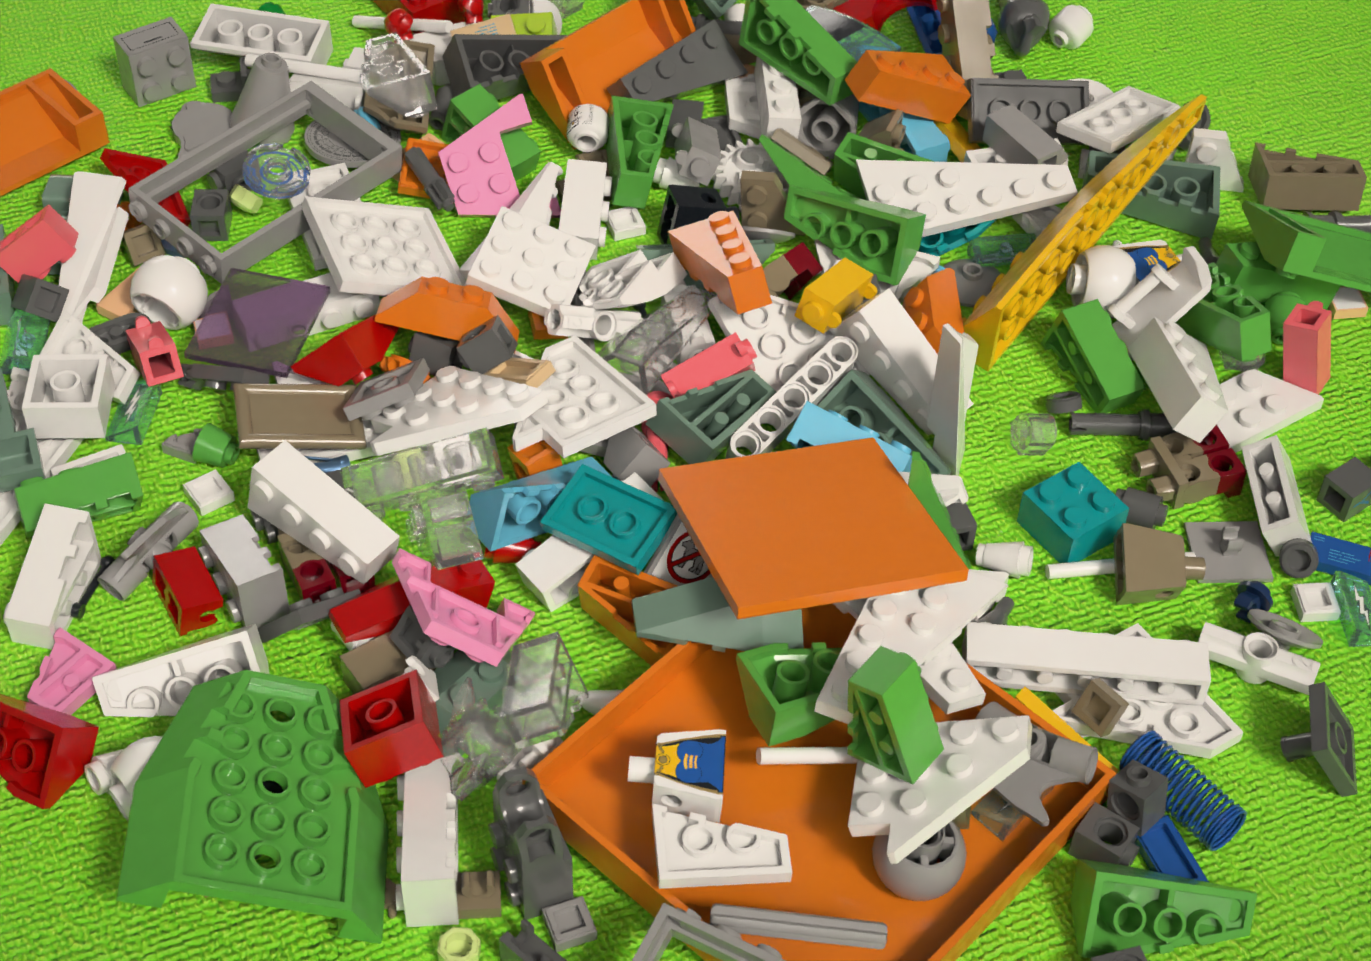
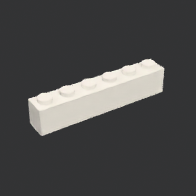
[962,622,1211,705]

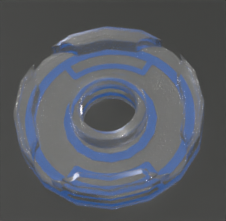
[242,143,311,199]

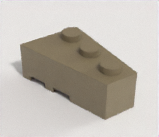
[1248,142,1367,213]

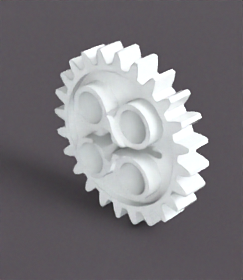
[712,139,808,212]

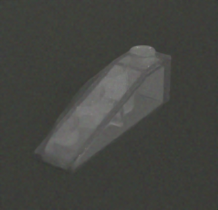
[359,33,438,118]

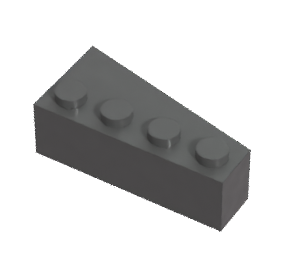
[607,19,748,103]
[442,34,567,99]

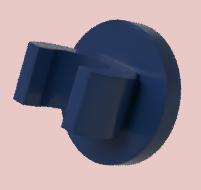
[1234,581,1273,623]

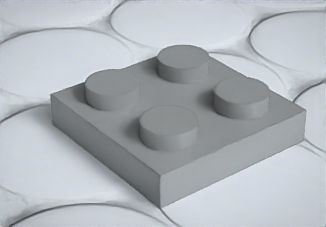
[343,358,430,421]

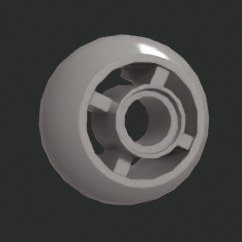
[872,820,967,901]

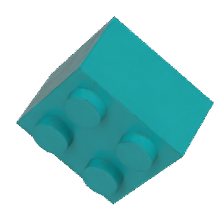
[1017,462,1129,563]

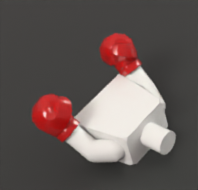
[384,0,484,86]

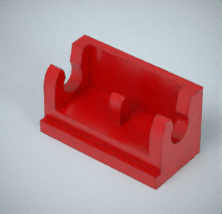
[152,546,223,636]

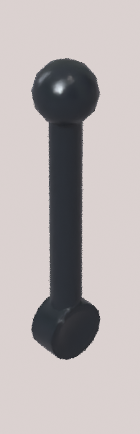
[71,555,115,619]

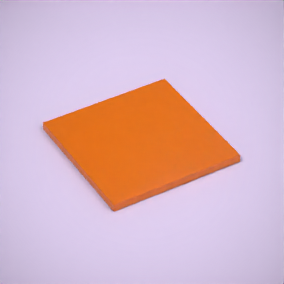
[658,437,969,619]

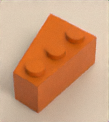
[577,555,678,666]

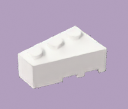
[3,503,102,650]

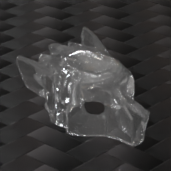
[439,677,535,801]

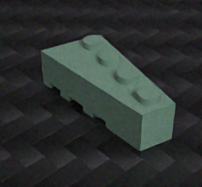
[1082,150,1220,239]

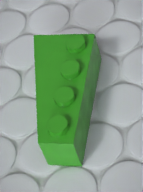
[739,0,857,105]
[606,95,674,209]
[1175,262,1272,362]

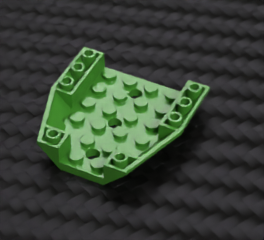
[116,669,389,944]

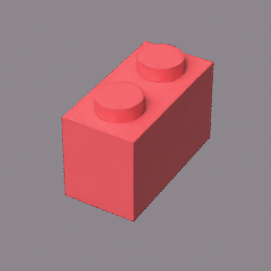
[0,204,79,284]

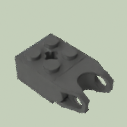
[488,766,573,920]

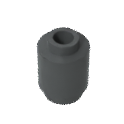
[1115,487,1169,529]

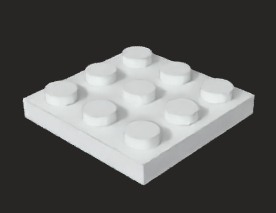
[465,206,596,317]

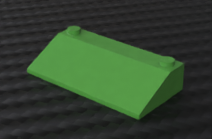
[1242,200,1371,293]

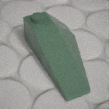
[817,369,952,475]
[631,577,804,652]

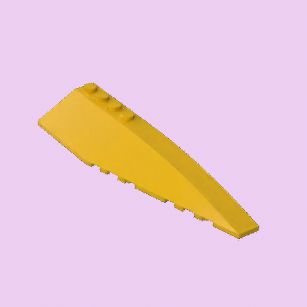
[962,94,1207,371]

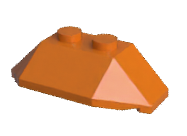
[902,267,964,354]
[375,276,520,354]

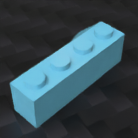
[857,51,950,162]
[465,456,612,552]

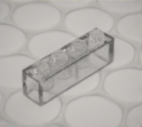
[340,427,504,519]

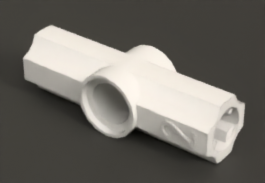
[544,303,645,342]
[1198,622,1320,695]

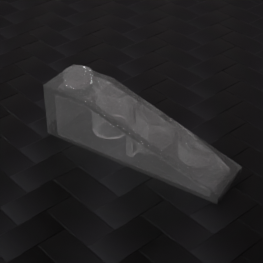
[597,286,717,395]

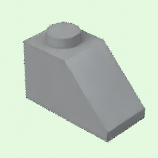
[603,426,671,487]

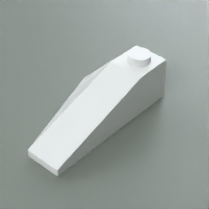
[92,623,269,717]

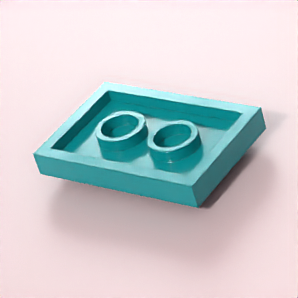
[540,464,677,575]

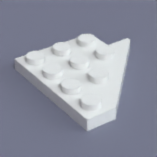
[707,295,870,408]
[1052,623,1244,759]

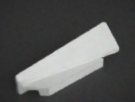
[58,171,129,324]

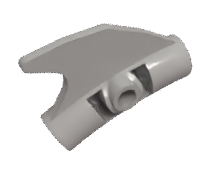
[97,501,199,602]
[975,701,1098,826]

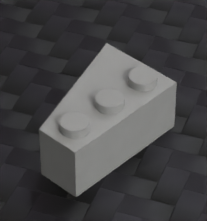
[197,514,290,628]

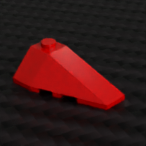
[290,314,399,387]
[328,556,495,643]
[0,694,99,809]

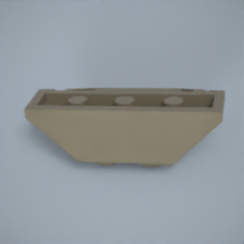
[363,40,435,135]

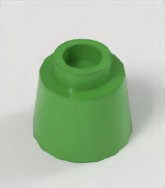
[192,423,241,468]

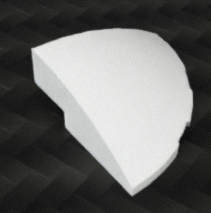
[578,250,688,310]

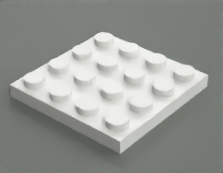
[301,196,467,297]

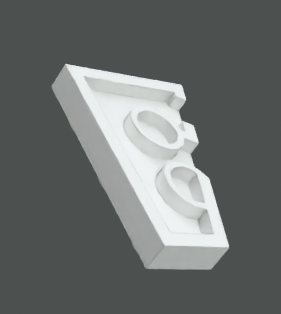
[40,309,141,405]
[651,803,792,889]

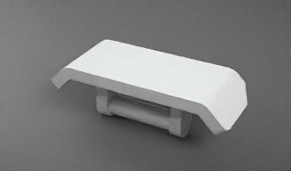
[1108,246,1212,361]

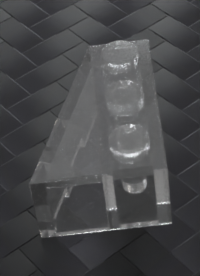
[405,483,484,570]

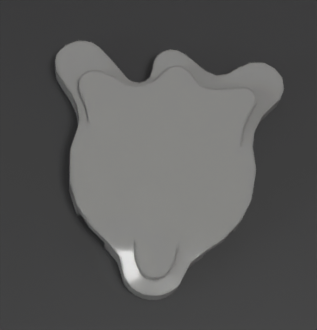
[172,101,255,159]

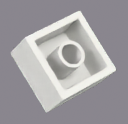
[21,354,115,439]

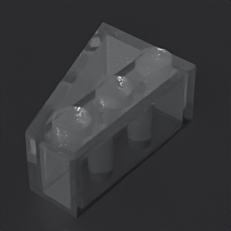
[498,631,590,750]

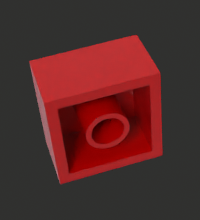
[340,669,444,788]

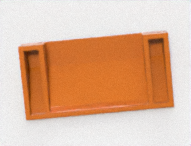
[520,0,696,149]
[0,68,110,196]

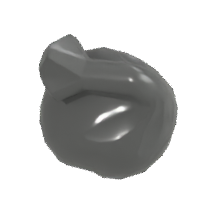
[998,0,1050,57]

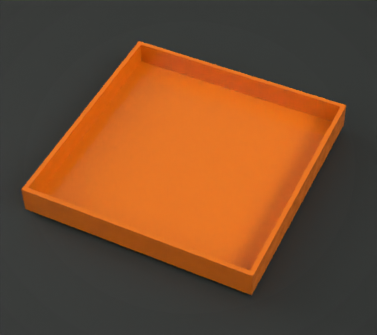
[522,604,1117,961]

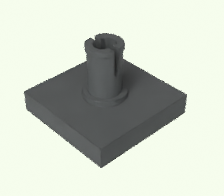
[1281,682,1357,797]

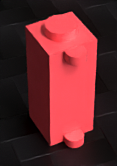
[1283,301,1332,395]
[125,315,184,387]
[660,332,757,398]

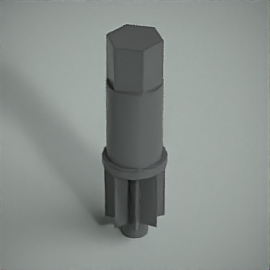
[405,147,455,211]

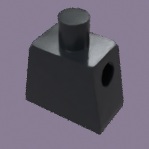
[657,185,739,244]

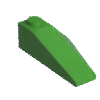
[758,134,858,198]
[1070,859,1258,958]

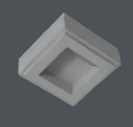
[542,896,597,952]

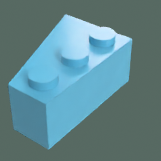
[786,401,912,472]

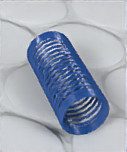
[1119,731,1247,851]

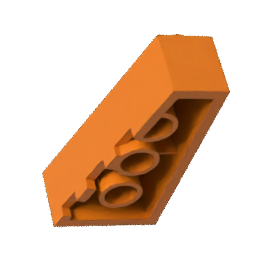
[845,50,971,124]
[668,210,772,314]

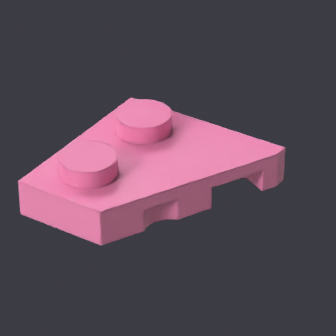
[27,627,117,715]

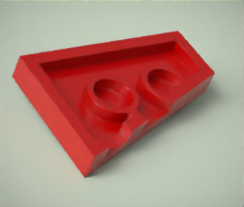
[100,148,191,226]

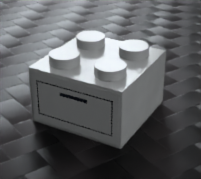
[113,17,196,107]

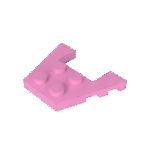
[438,94,561,218]
[392,548,535,667]

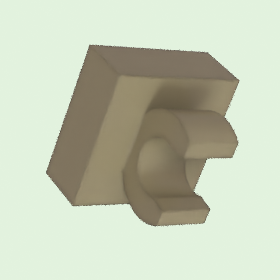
[122,224,166,266]
[1072,678,1129,737]
[457,871,502,919]

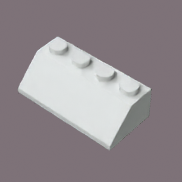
[190,4,333,65]

